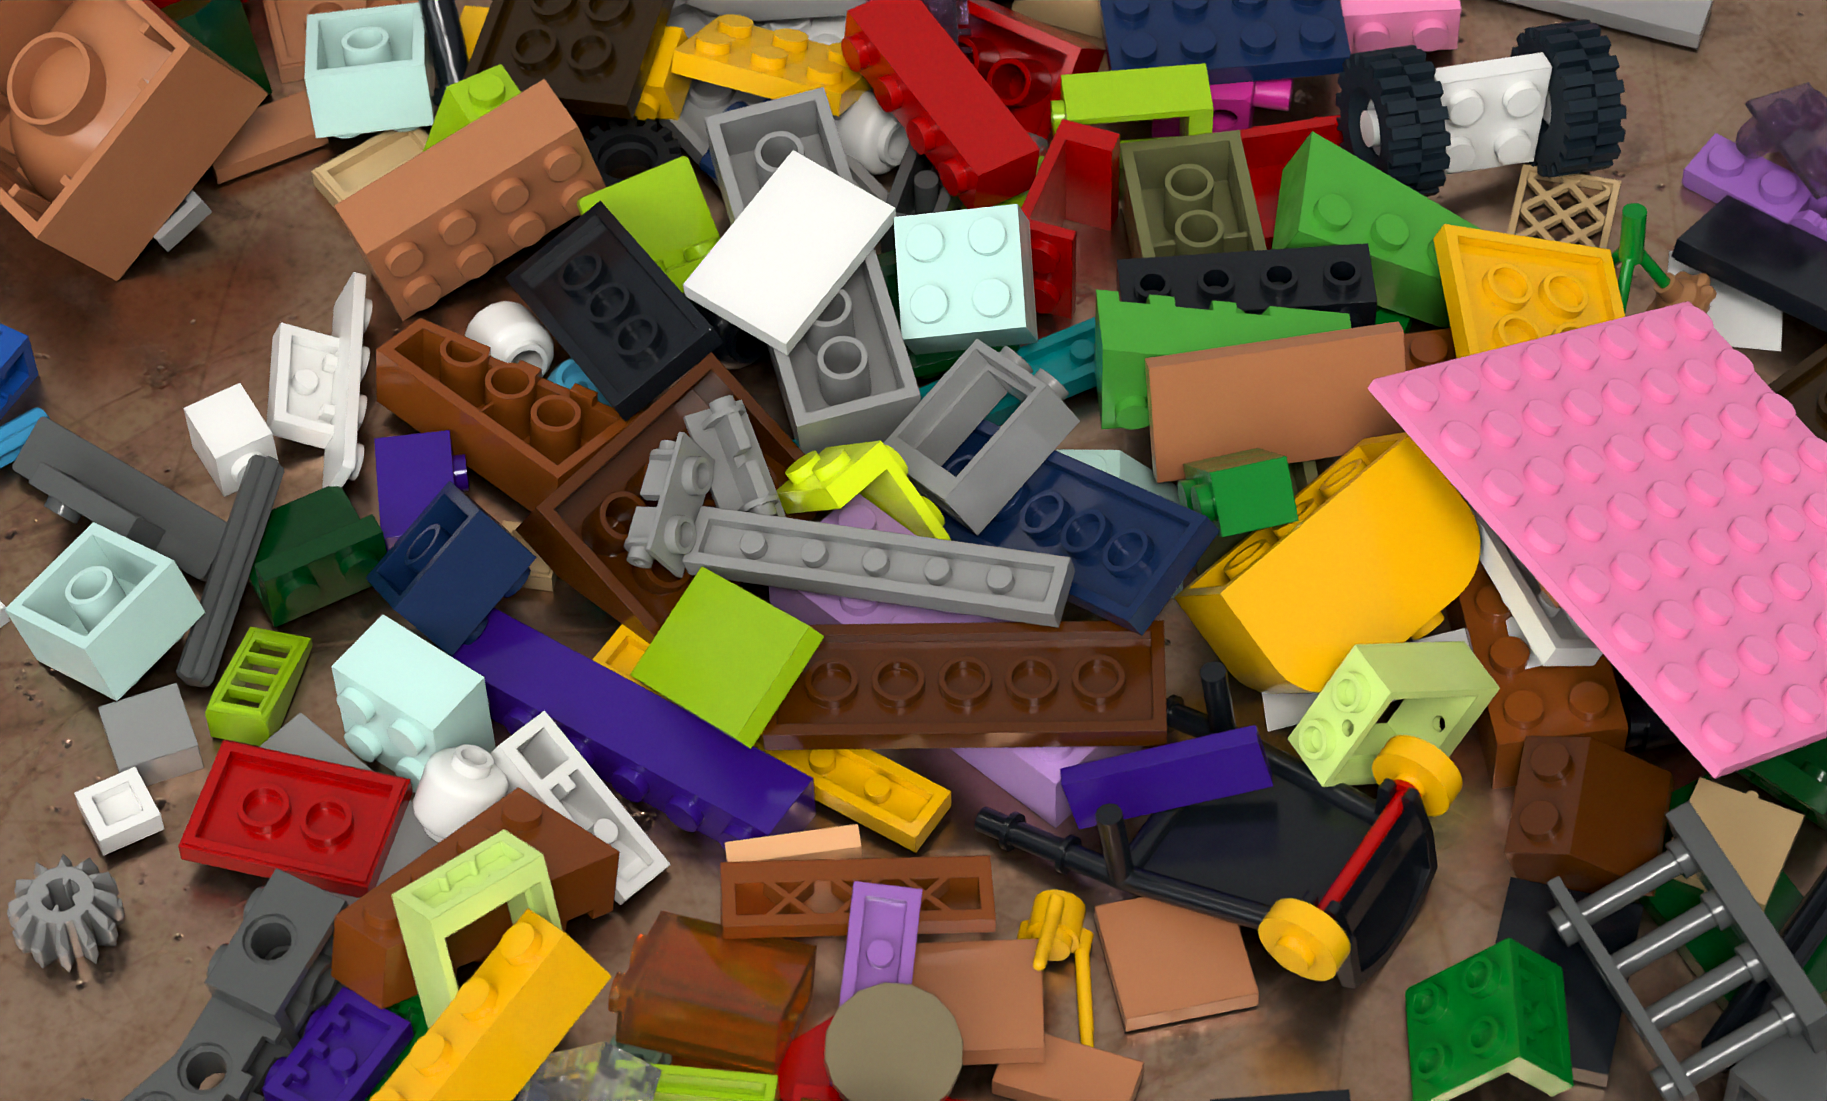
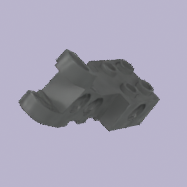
[80,868,352,1101]

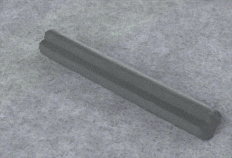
[176,455,284,688]

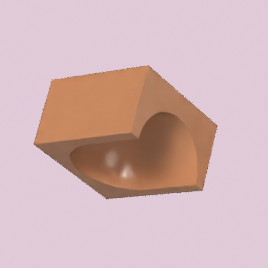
[0,0,268,282]

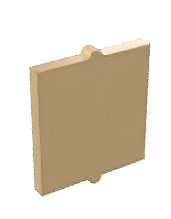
[1672,777,1804,912]

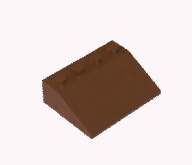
[515,352,820,644]

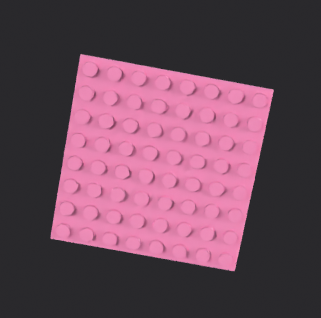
[1367,301,1827,779]

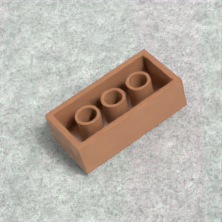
[334,79,606,321]

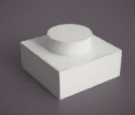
[74,767,164,856]

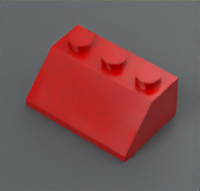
[921,0,1106,156]

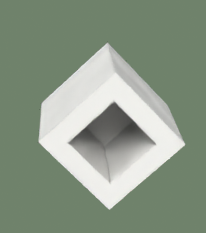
[183,383,279,497]

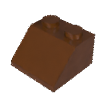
[1504,736,1674,896]

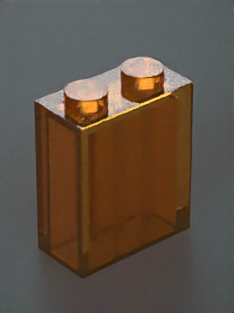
[608,911,817,1075]

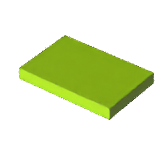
[630,566,824,749]

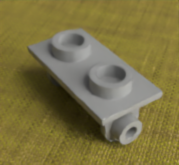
[683,395,787,518]
[624,432,715,577]

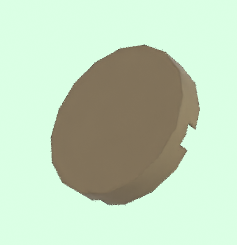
[824,982,963,1101]

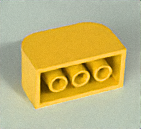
[1174,432,1481,694]

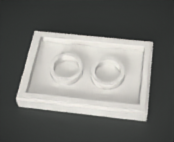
[683,150,896,356]

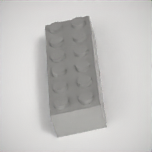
[704,87,921,455]

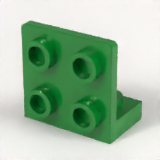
[1405,937,1574,1101]

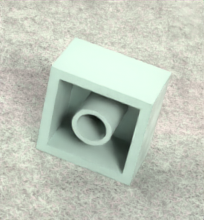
[305,2,435,139]
[894,204,1038,355]
[4,522,205,701]
[331,614,496,793]

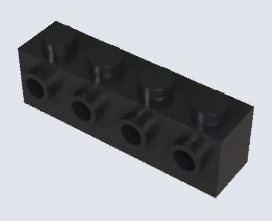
[1116,243,1377,328]

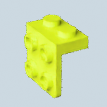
[776,440,951,541]

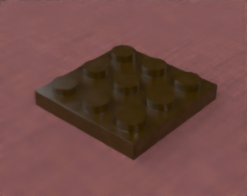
[462,0,675,119]

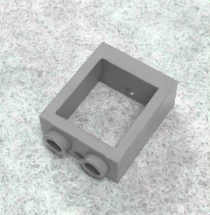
[883,339,1080,536]

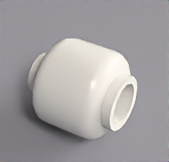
[833,91,909,174]
[464,301,554,377]
[413,744,509,842]

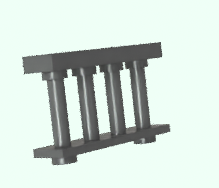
[1547,801,1827,1101]

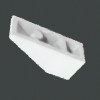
[490,710,671,905]

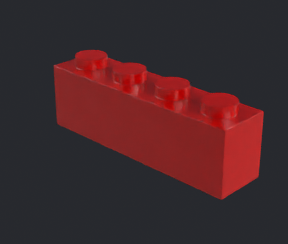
[841,0,1040,209]

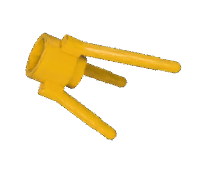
[1017,889,1094,1048]

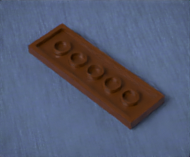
[763,620,1167,750]

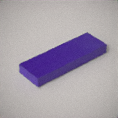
[1060,725,1273,830]

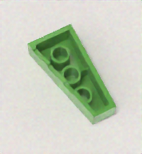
[1272,131,1482,329]
[1095,289,1351,430]

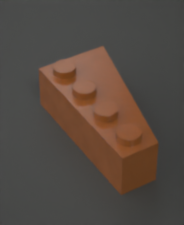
[376,318,643,512]
[331,787,620,1010]

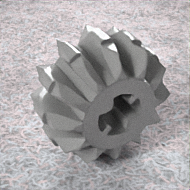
[7,854,125,972]

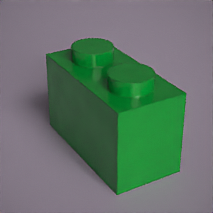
[1178,448,1299,537]

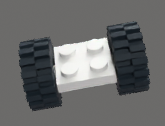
[1336,19,1626,197]

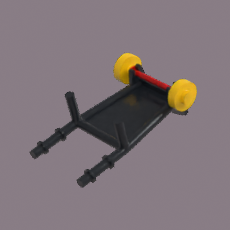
[974,661,1463,989]

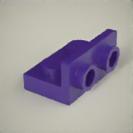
[262,986,414,1101]

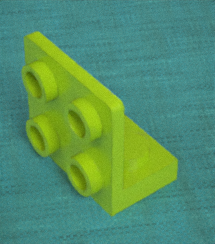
[577,156,721,293]

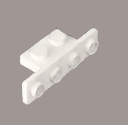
[266,272,372,488]

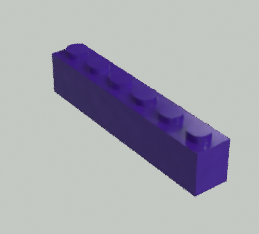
[449,608,816,851]

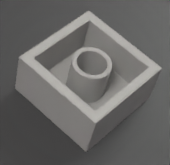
[98,683,204,786]

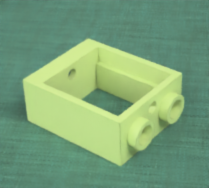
[1287,641,1500,787]
[391,829,563,1029]

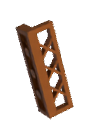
[720,855,996,939]

